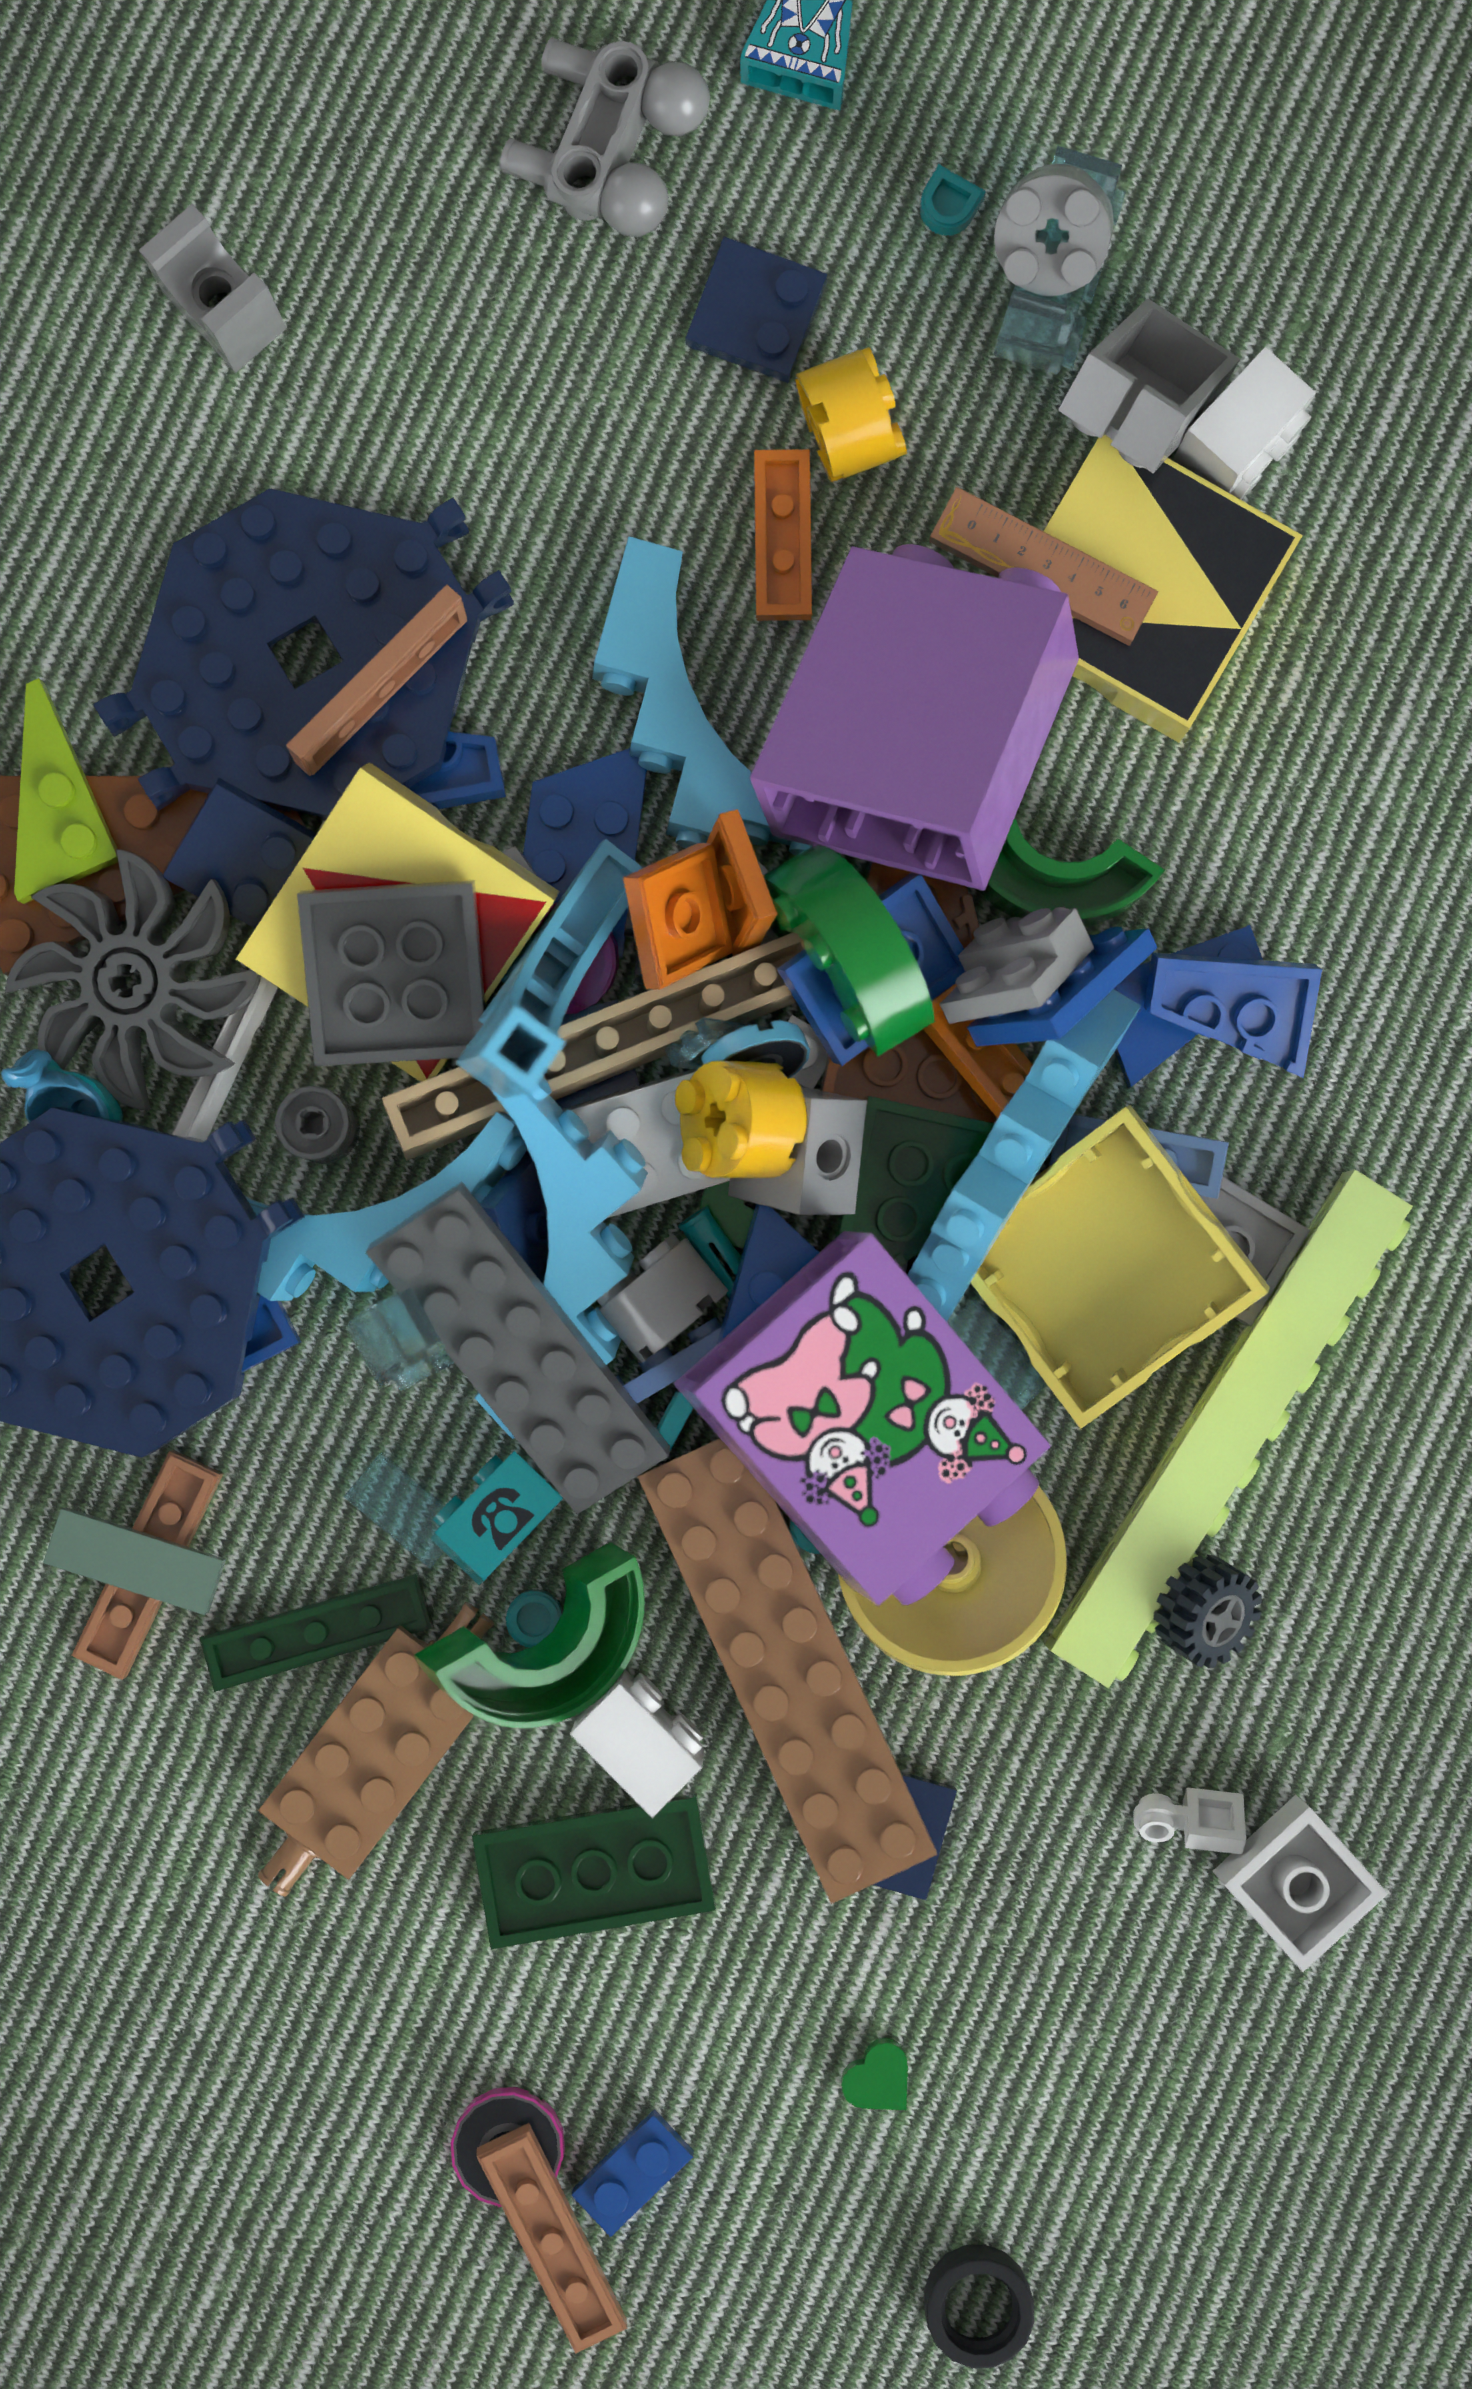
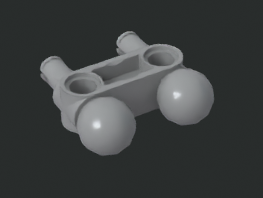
[500,37,710,237]

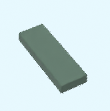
[43,1507,226,1615]

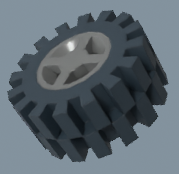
[1154,1554,1262,1668]

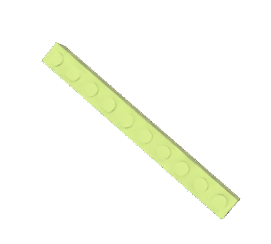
[1044,1170,1413,1688]

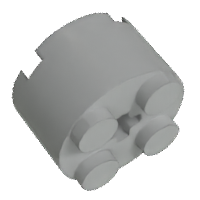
[994,164,1113,296]
[597,1233,729,1363]

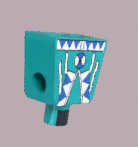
[740,0,853,111]

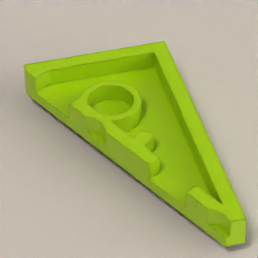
[14,678,118,904]

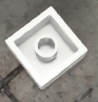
[1172,347,1316,500]
[570,1670,704,1818]
[1213,1795,1388,1972]

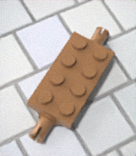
[258,1602,494,1897]

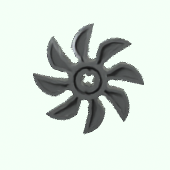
[5,850,261,1110]

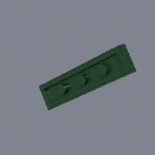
[199,1572,434,1692]

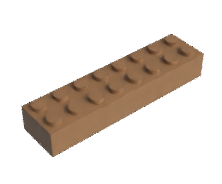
[637,1438,937,1904]

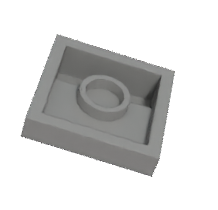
[940,907,1094,1024]

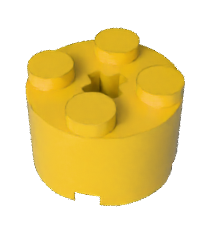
[795,347,907,482]
[675,1061,807,1178]

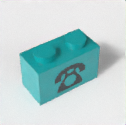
[431,1451,563,1586]

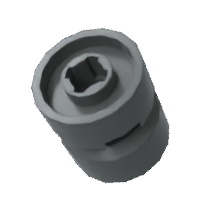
[275,1086,360,1164]

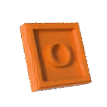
[706,809,777,956]
[623,843,733,990]

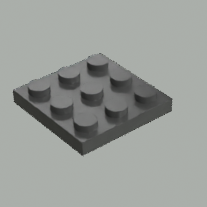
[297,880,486,1066]

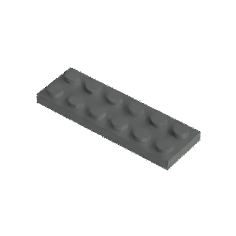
[366,1182,670,1514]

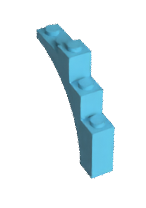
[592,536,812,855]
[456,839,643,1099]
[907,989,1141,1322]
[475,1076,648,1439]
[244,1112,527,1301]

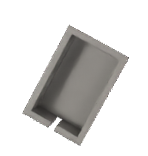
[1058,298,1241,473]

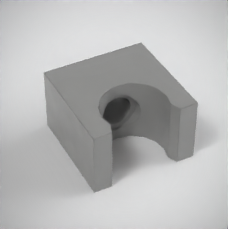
[139,204,287,373]
[728,1086,867,1215]

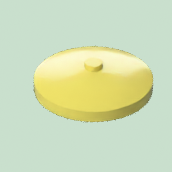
[838,1486,1067,1676]

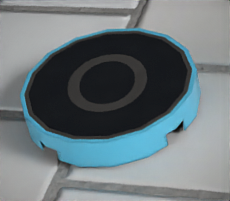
[697,1020,810,1078]

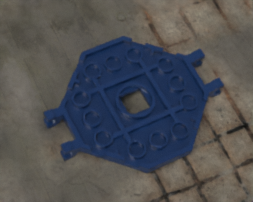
[93,488,514,821]
[0,1107,305,1458]

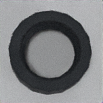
[924,2244,1035,2368]

